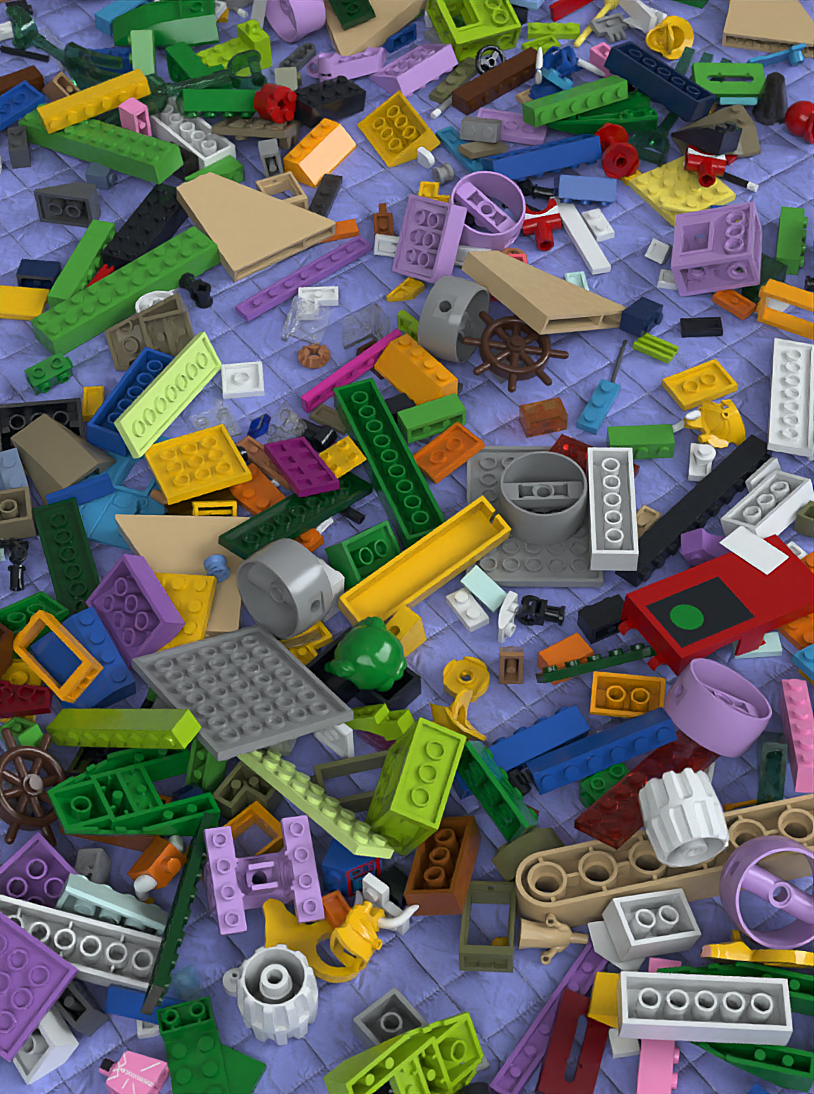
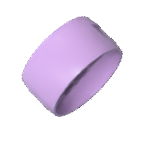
[265,0,326,43]
[448,171,526,251]
[664,658,772,758]
[719,835,814,949]

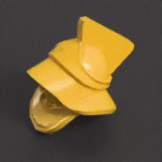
[645,15,694,60]
[430,688,487,743]

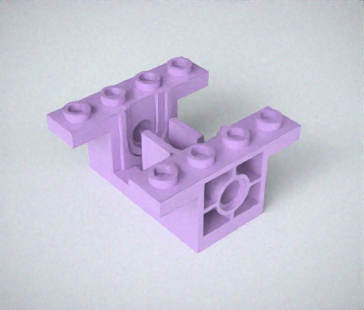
[202,815,325,937]

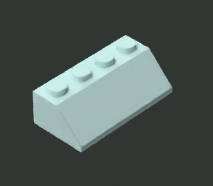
[54,873,168,937]

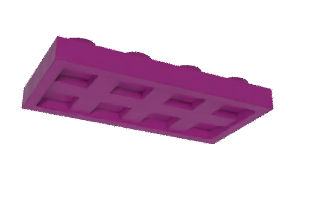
[264,436,340,497]

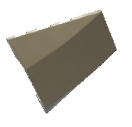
[105,292,195,370]
[10,413,116,505]

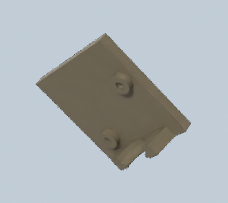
[211,116,303,149]

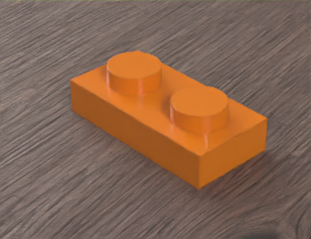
[712,289,757,320]

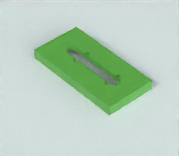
[691,63,768,98]

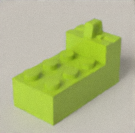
[196,19,272,80]

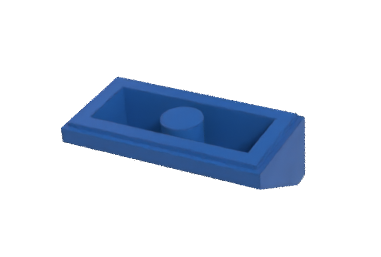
[383,23,416,53]

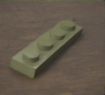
[429,57,478,104]

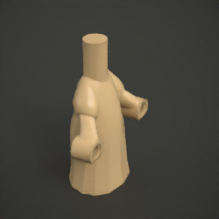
[517,913,588,965]

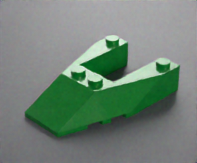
[47,747,221,837]
[657,961,814,1093]

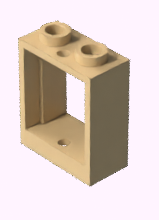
[256,171,309,211]

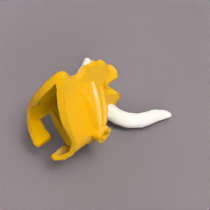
[672,399,746,449]
[330,890,419,971]

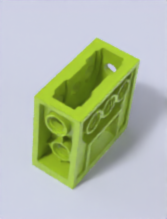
[425,0,522,64]
[364,717,467,856]

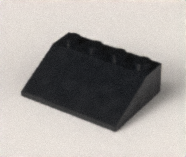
[0,398,85,462]

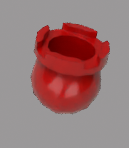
[784,100,814,145]

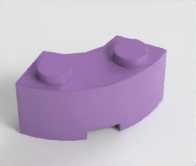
[681,528,732,566]

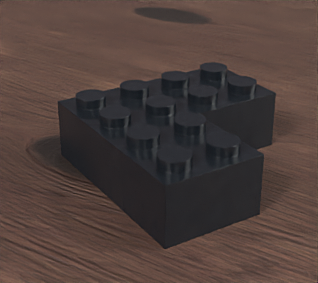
[306,626,421,711]

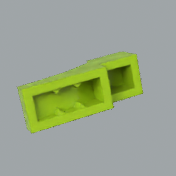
[344,703,415,741]

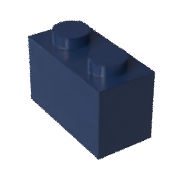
[16,259,62,290]
[619,297,663,338]

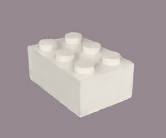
[602,888,702,961]

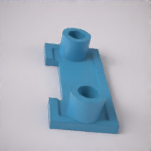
[746,43,806,79]

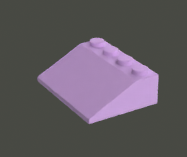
[368,43,458,98]
[391,194,468,284]

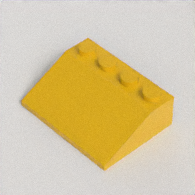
[357,90,441,168]

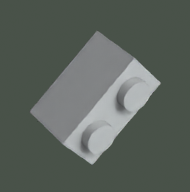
[460,116,502,143]
[258,138,284,182]

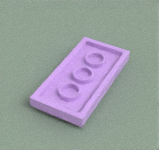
[476,107,550,146]

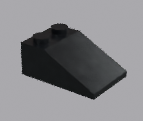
[671,121,743,156]

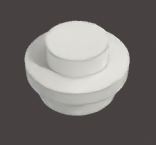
[694,444,716,465]

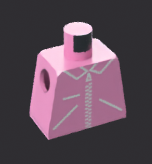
[99,1051,170,1094]

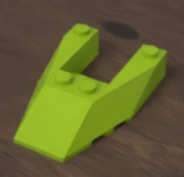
[323,1011,484,1094]

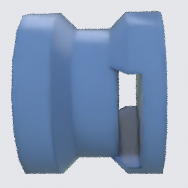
[203,554,230,583]

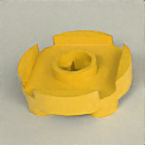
[443,656,490,703]

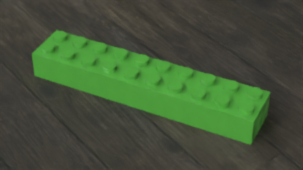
[18,104,183,185]
[30,226,220,355]

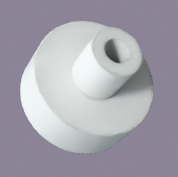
[223,968,239,997]

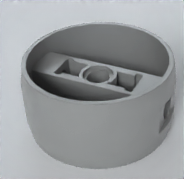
[418,275,490,364]
[498,451,588,545]
[237,538,333,639]

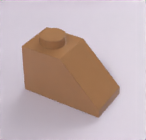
[42,71,81,102]
[499,646,524,684]

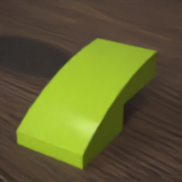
[397,310,419,343]

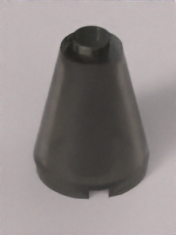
[752,72,788,126]

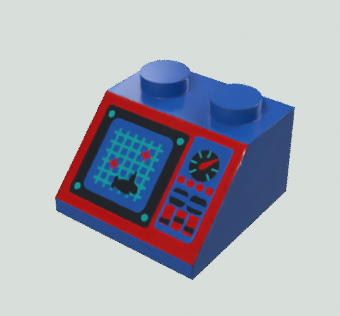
[322,839,383,898]

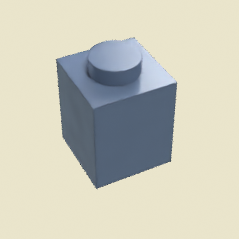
[85,162,116,190]

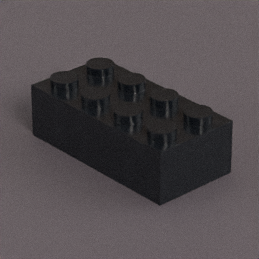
[294,76,366,128]

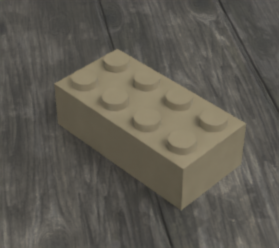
[0,486,37,540]

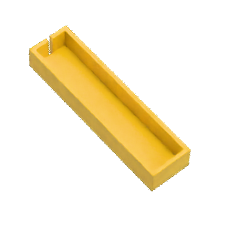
[337,495,511,627]

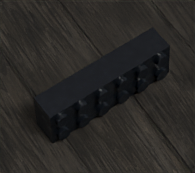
[101,183,188,272]

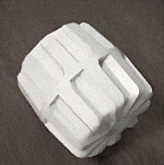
[638,768,729,868]
[236,944,318,1045]

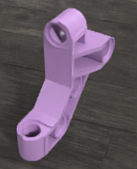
[305,47,386,82]

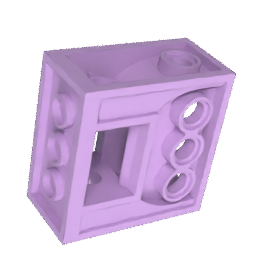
[671,201,763,297]

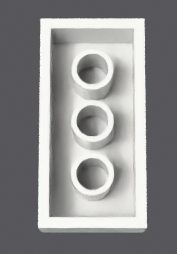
[720,470,814,539]

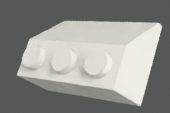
[12,1005,79,1085]

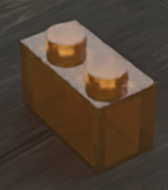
[519,397,568,438]

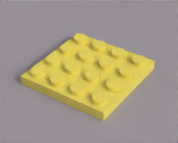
[628,155,736,227]

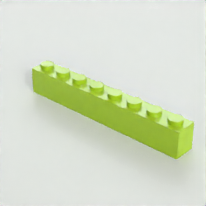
[45,709,202,749]

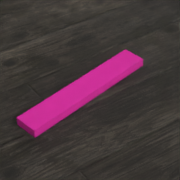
[301,328,401,414]

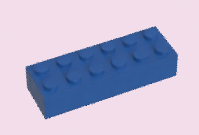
[481,133,602,182]
[87,347,175,457]

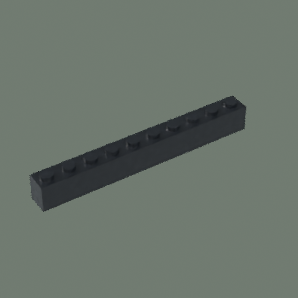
[615,434,772,588]

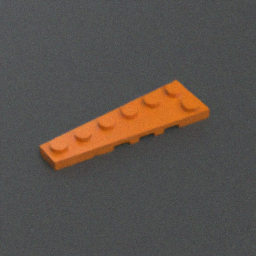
[228,463,324,553]

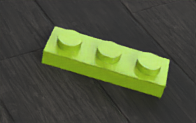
[527,22,580,39]

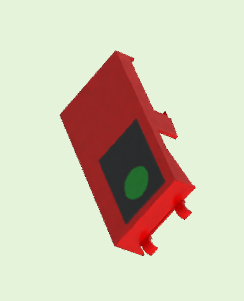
[617,534,814,676]

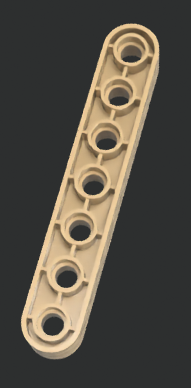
[515,793,814,928]

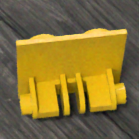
[318,436,367,479]

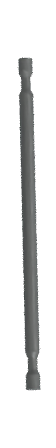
[611,340,627,383]

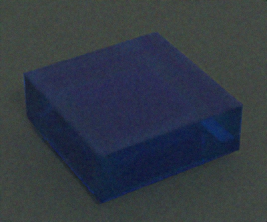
[247,413,271,439]

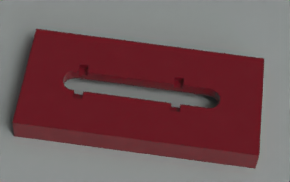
[534,988,610,1094]

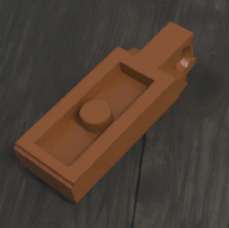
[373,203,394,239]

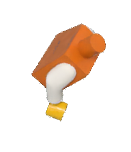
[127,835,189,904]

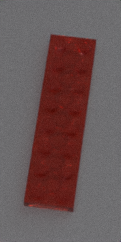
[574,729,721,850]

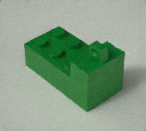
[165,41,238,91]

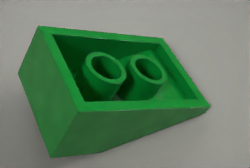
[325,520,402,590]
[0,591,69,659]

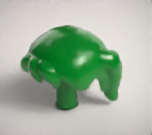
[324,616,407,692]

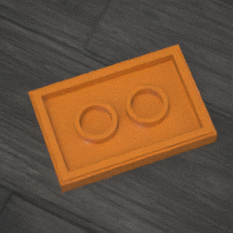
[413,421,485,484]

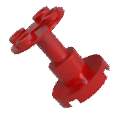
[595,123,639,180]

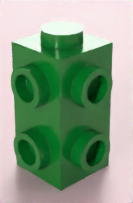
[24,351,73,395]
[579,762,634,814]

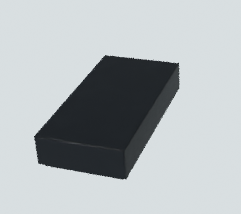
[679,317,723,338]

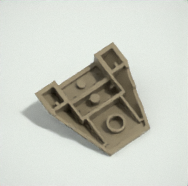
[671,104,761,158]

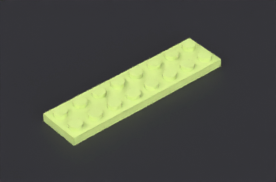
[114,331,222,459]
[237,749,394,859]

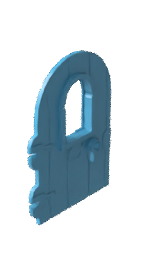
[78,436,170,551]

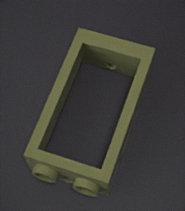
[310,750,388,813]
[459,881,517,973]

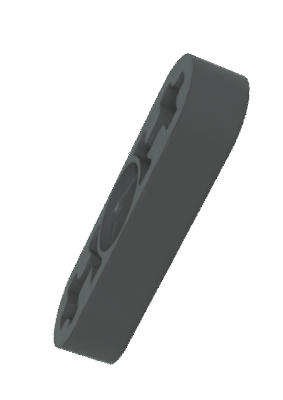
[279,43,316,72]

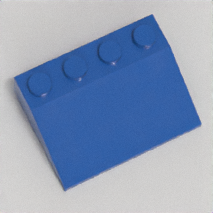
[30,606,136,709]

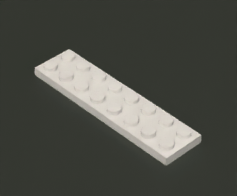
[767,338,814,457]

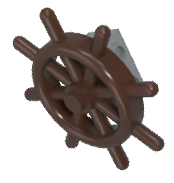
[461,311,569,393]
[0,728,67,848]

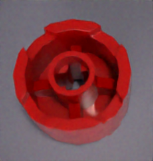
[254,83,297,124]

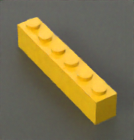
[36,69,151,134]

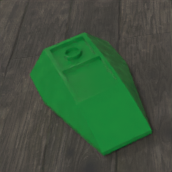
[112,0,219,47]
[544,89,658,135]

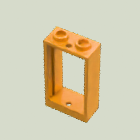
[756,279,814,340]
[13,610,104,704]
[186,800,284,888]

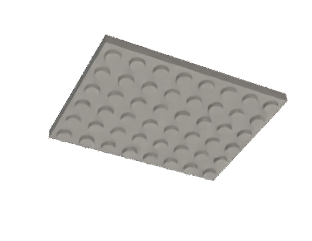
[466,446,603,587]
[132,624,353,762]

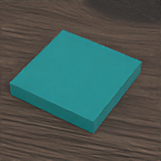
[716,97,757,105]

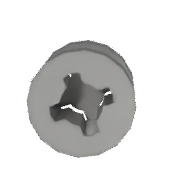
[432,163,454,186]

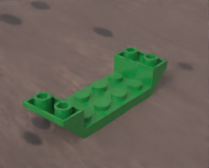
[156,996,230,1094]

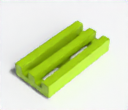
[521,35,560,54]
[633,333,679,364]

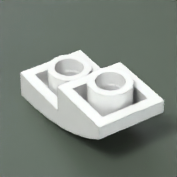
[498,591,519,643]

